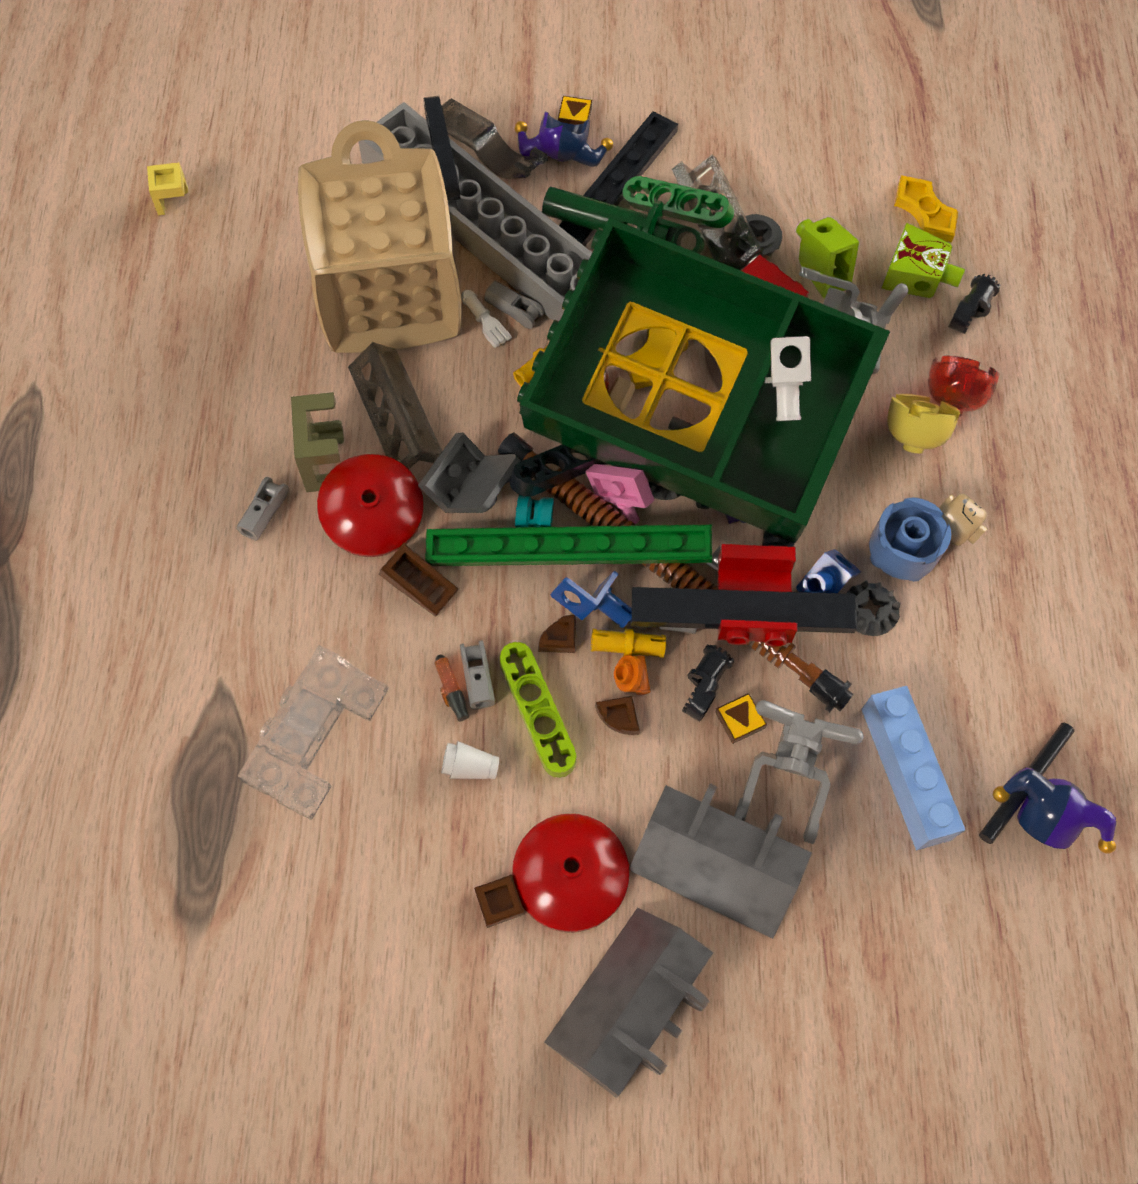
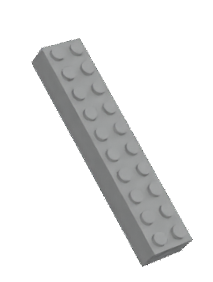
[359,102,592,321]

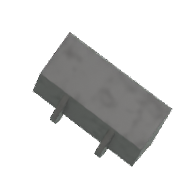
[629,784,812,939]
[544,907,714,1098]

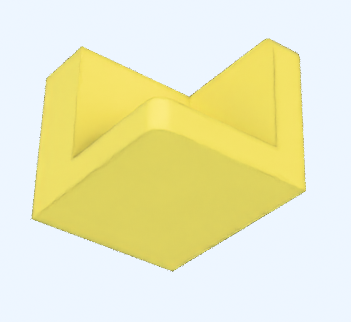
[147,162,188,216]

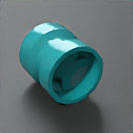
[515,495,554,528]

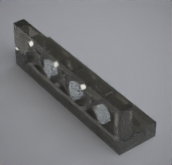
[672,155,763,270]
[348,342,442,469]

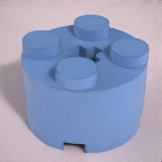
[869,497,951,582]

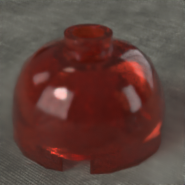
[928,355,1000,416]

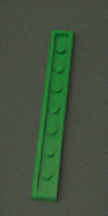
[425,524,712,566]

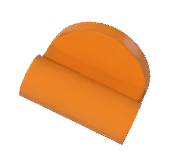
[614,655,651,695]

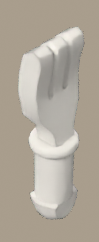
[461,290,512,348]

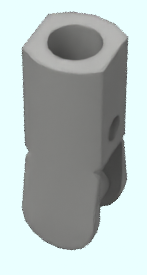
[484,280,544,329]
[236,477,289,541]
[460,640,495,710]

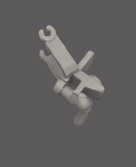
[799,267,908,374]
[735,700,864,844]

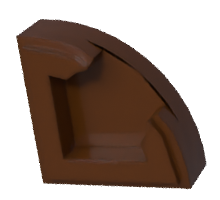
[538,615,576,653]
[595,696,640,735]

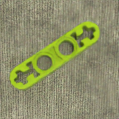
[500,642,576,778]

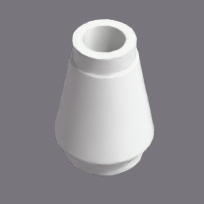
[441,741,499,780]

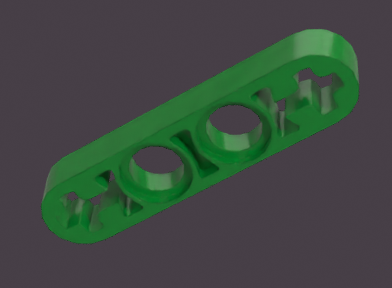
[623,176,734,228]

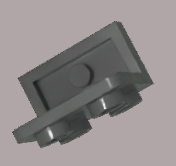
[418,432,520,513]

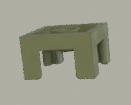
[291,392,344,492]

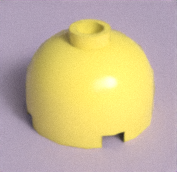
[887,394,960,454]

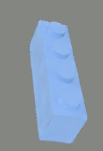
[861,686,965,851]

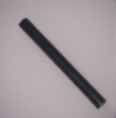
[979,723,1075,844]

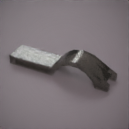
[442,98,548,179]

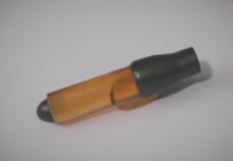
[434,654,469,722]

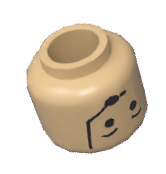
[939,494,988,546]

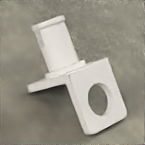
[765,336,811,421]

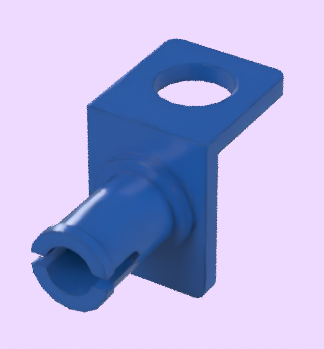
[796,549,861,593]
[550,571,632,628]

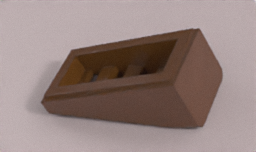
[379,543,459,617]

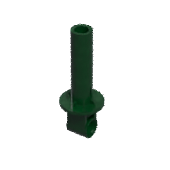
[542,186,705,254]

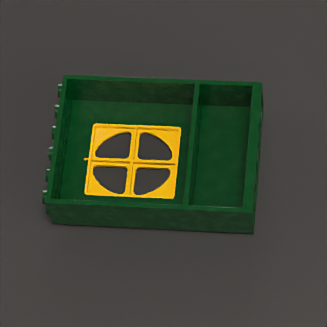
[517,218,890,544]

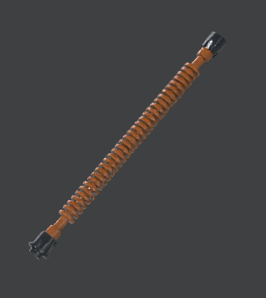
[498,432,854,713]

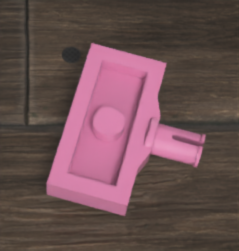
[585,464,655,524]

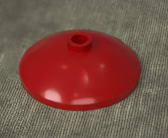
[317,454,424,557]
[512,814,630,933]

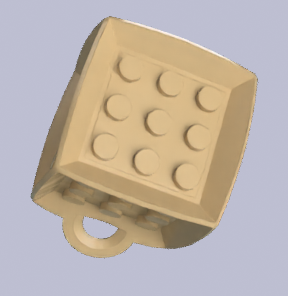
[298,120,462,353]

